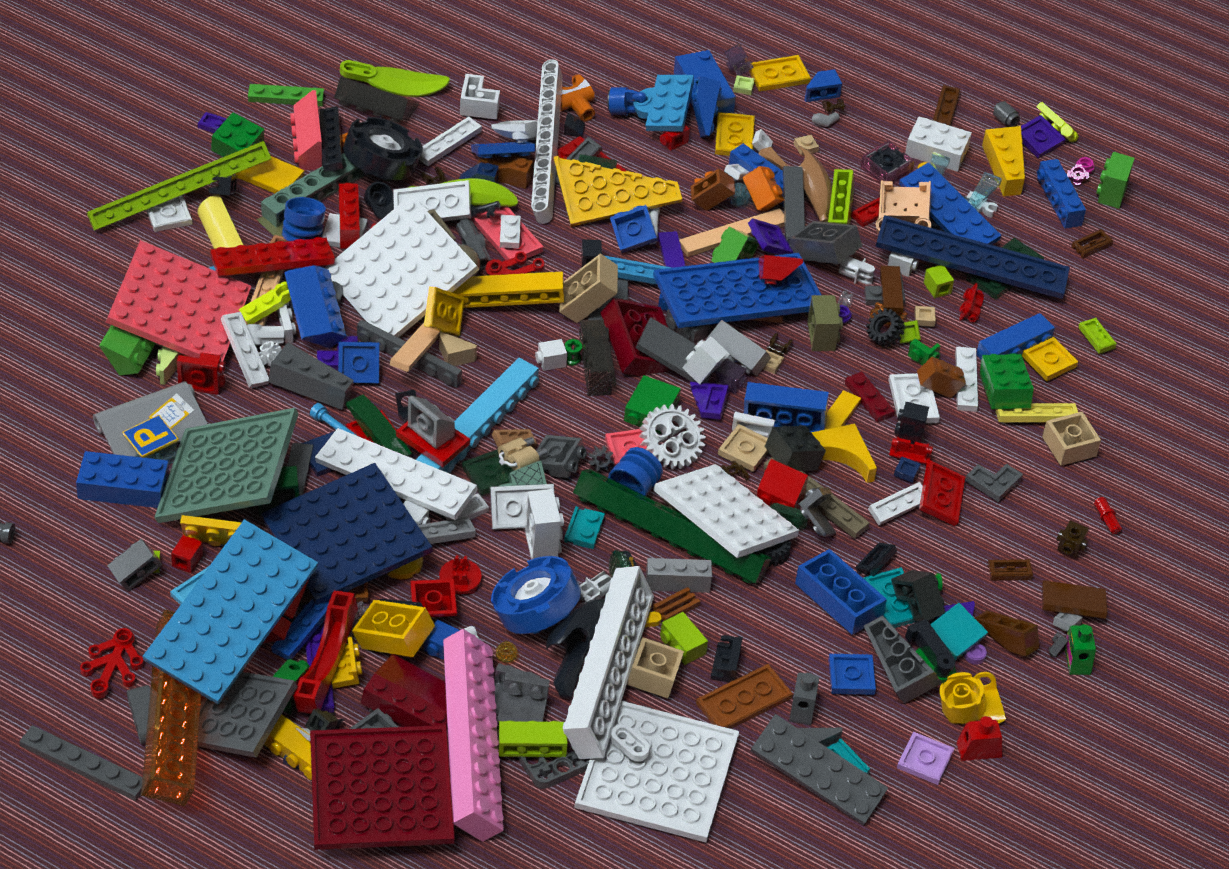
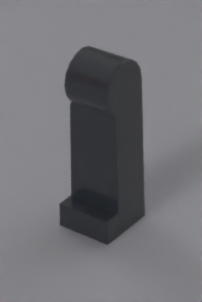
[905,619,955,678]

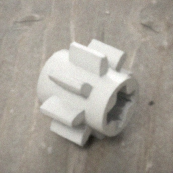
[259,341,282,367]

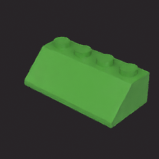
[99,325,156,375]

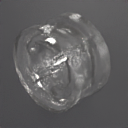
[838,290,854,308]

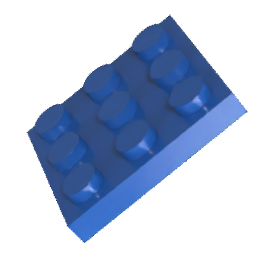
[471,142,535,158]

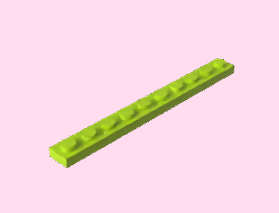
[87,141,271,231]

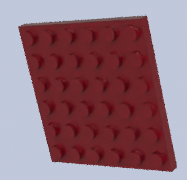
[310,725,454,850]

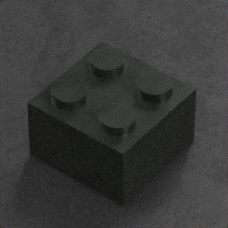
[764,425,826,471]

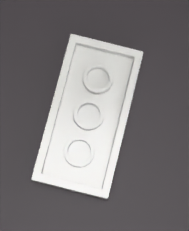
[394,180,471,221]

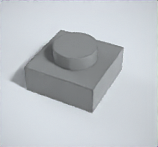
[1053,613,1083,632]

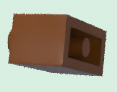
[690,168,735,211]
[917,357,966,398]

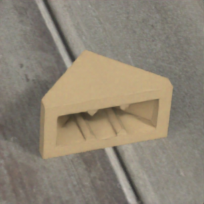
[439,332,477,366]

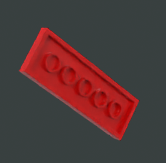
[210,237,335,276]

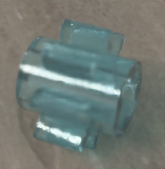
[727,183,750,206]

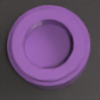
[964,643,987,665]

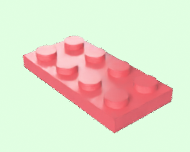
[471,206,543,260]

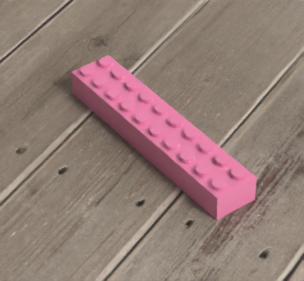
[443,629,503,842]

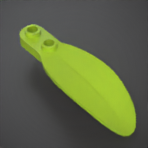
[340,60,450,97]
[408,178,518,207]

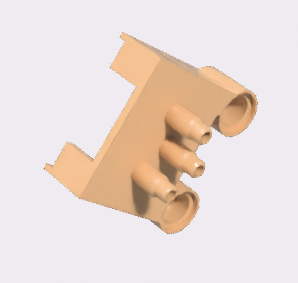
[876,180,932,235]

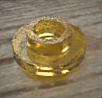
[496,641,518,662]

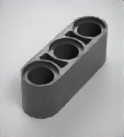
[126,685,163,744]

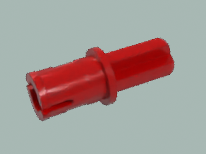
[1094,497,1122,534]

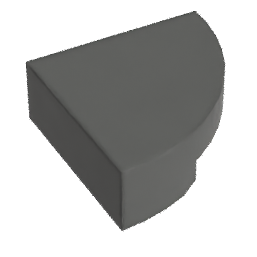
[1048,632,1068,657]

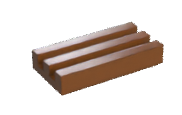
[653,587,700,621]

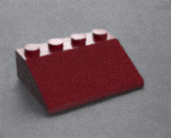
[601,298,673,376]
[361,654,448,730]

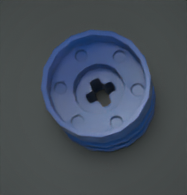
[282,197,326,241]
[608,447,663,496]

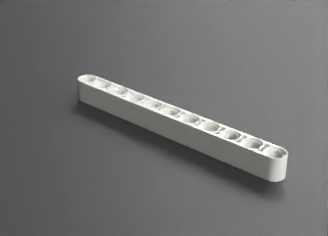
[531,60,563,224]

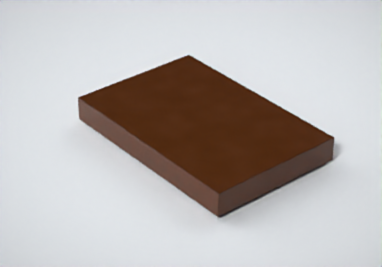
[1042,580,1107,619]

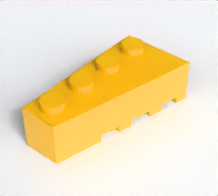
[982,126,1025,196]

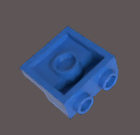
[610,205,658,253]

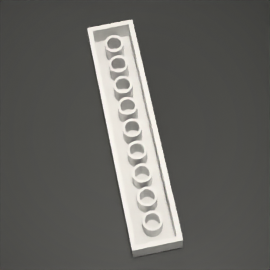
[563,566,654,759]

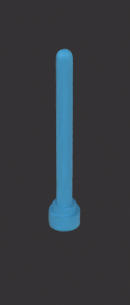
[310,403,359,437]

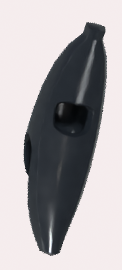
[546,600,605,700]

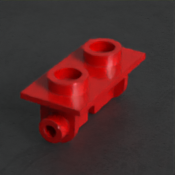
[959,283,984,322]
[889,437,933,464]

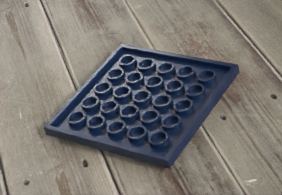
[261,463,433,605]

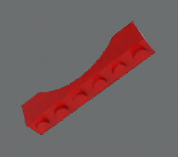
[293,590,358,713]

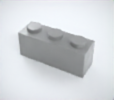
[707,320,771,377]
[646,558,712,593]

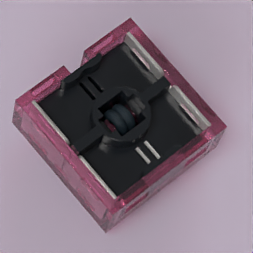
[860,140,915,183]

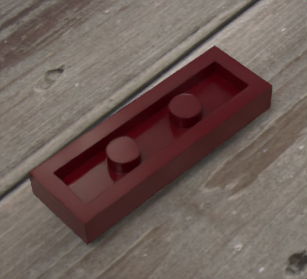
[844,371,895,423]

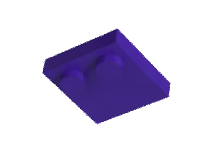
[1021,115,1066,158]
[748,218,793,255]

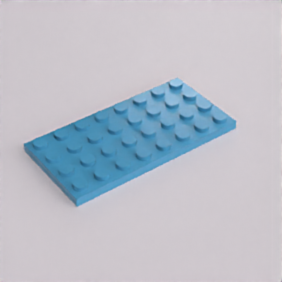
[143,519,318,704]

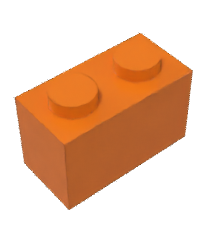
[742,166,784,211]

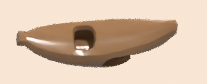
[758,146,832,222]

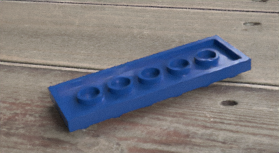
[899,162,1001,245]

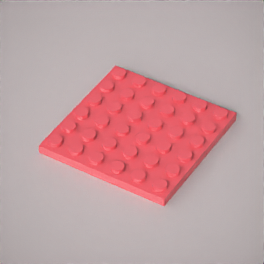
[106,240,251,361]

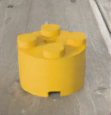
[940,672,986,724]

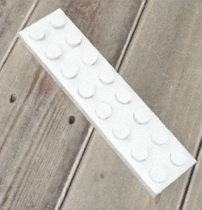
[315,428,478,520]

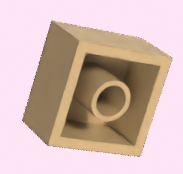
[1042,412,1101,466]
[627,637,684,698]

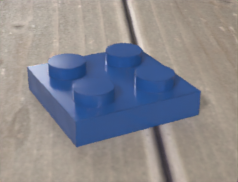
[338,342,379,383]
[828,654,876,695]

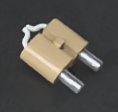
[498,437,547,470]

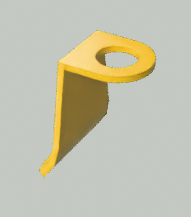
[974,672,1006,724]

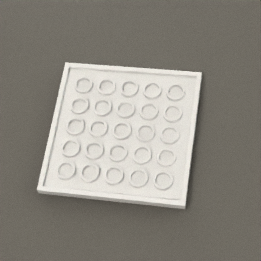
[325,195,479,338]
[575,701,739,842]

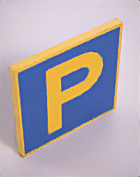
[122,415,179,458]

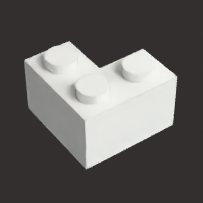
[460,74,500,119]
[682,337,730,384]

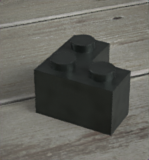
[891,570,946,621]

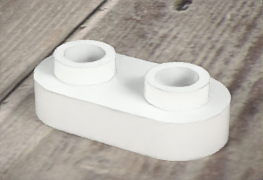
[611,724,650,761]

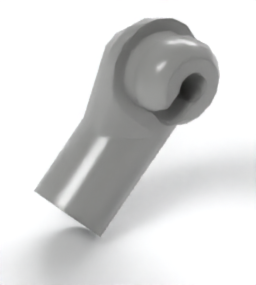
[812,112,840,127]

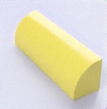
[198,194,243,249]

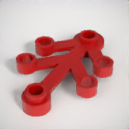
[485,252,545,275]
[80,628,144,699]

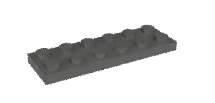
[750,714,888,826]

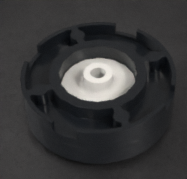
[343,117,423,181]

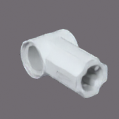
[247,324,284,346]

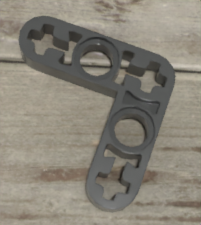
[516,751,590,789]

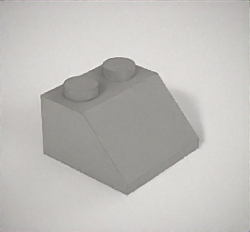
[408,396,455,448]

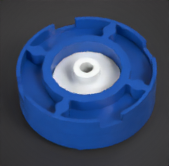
[491,556,581,634]

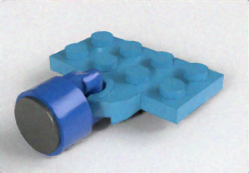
[607,75,694,131]

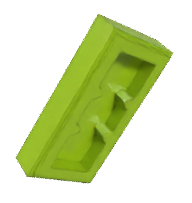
[1078,318,1117,354]

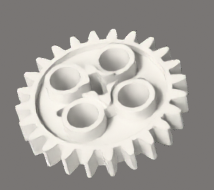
[639,404,706,470]

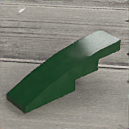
[346,394,412,457]

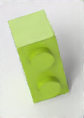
[660,612,708,665]

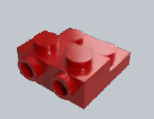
[177,352,226,395]

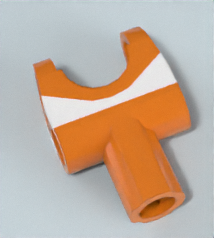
[560,74,595,122]

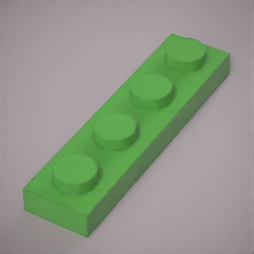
[248,84,324,107]

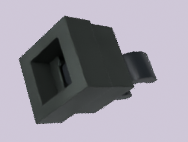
[305,709,344,730]

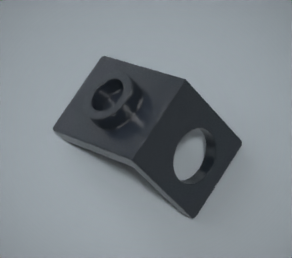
[395,389,416,423]

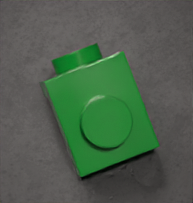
[908,339,941,366]

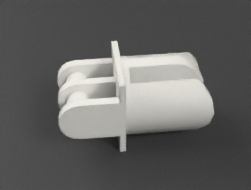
[839,256,875,285]
[580,571,611,601]

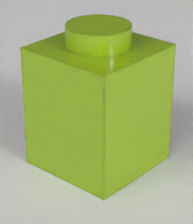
[924,265,954,299]

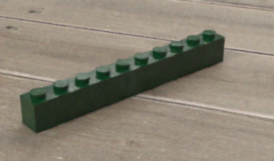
[573,469,771,584]

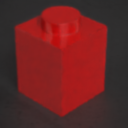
[171,535,203,573]

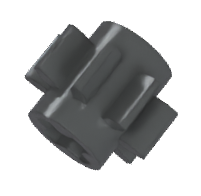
[588,445,614,471]

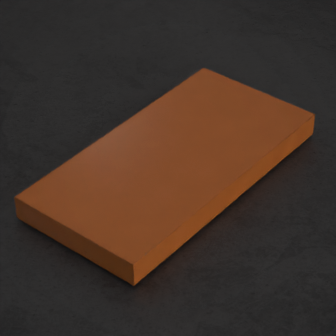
[696,664,793,729]

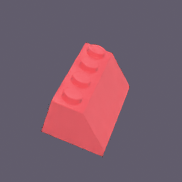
[290,90,322,170]

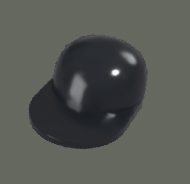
[364,182,394,220]

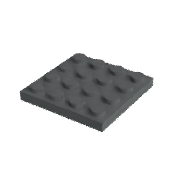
[180,672,297,757]

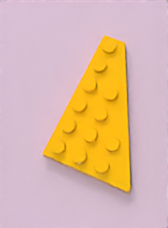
[553,156,682,227]

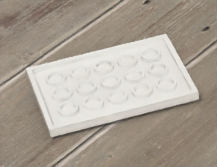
[654,464,799,558]

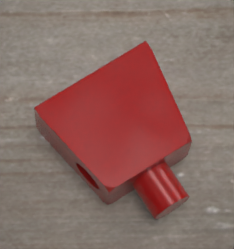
[956,716,1002,761]

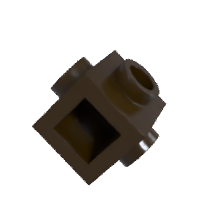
[1056,520,1089,558]

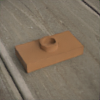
[492,429,537,449]

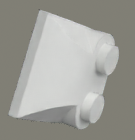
[491,120,538,143]

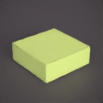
[733,75,755,95]

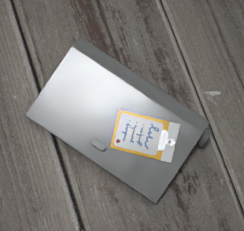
[93,382,207,457]

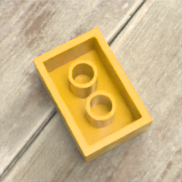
[352,600,435,657]

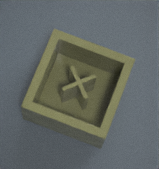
[807,295,843,351]

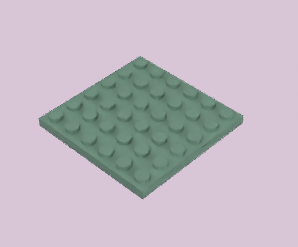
[154,408,299,523]

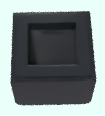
[564,113,585,137]

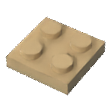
[718,424,768,472]

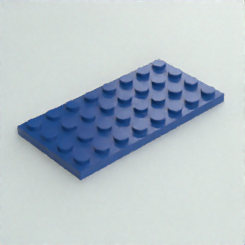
[653,253,821,328]

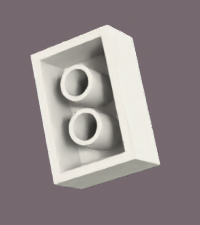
[905,117,972,172]
[525,489,564,559]

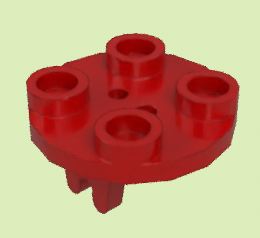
[439,555,482,594]

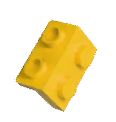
[332,637,362,688]

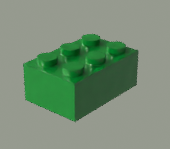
[979,353,1034,409]

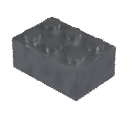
[789,221,862,265]

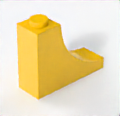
[811,424,877,483]

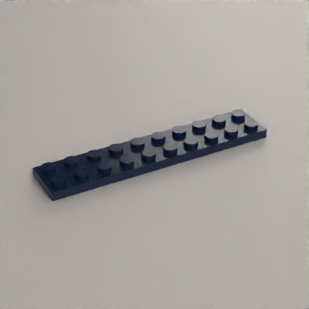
[875,215,1070,299]

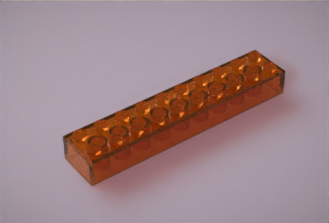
[141,609,201,806]

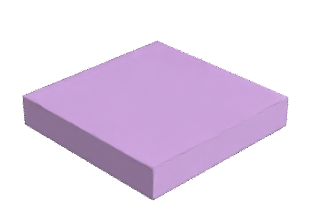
[897,732,955,785]

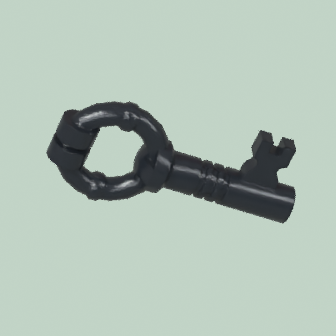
[455,201,501,222]

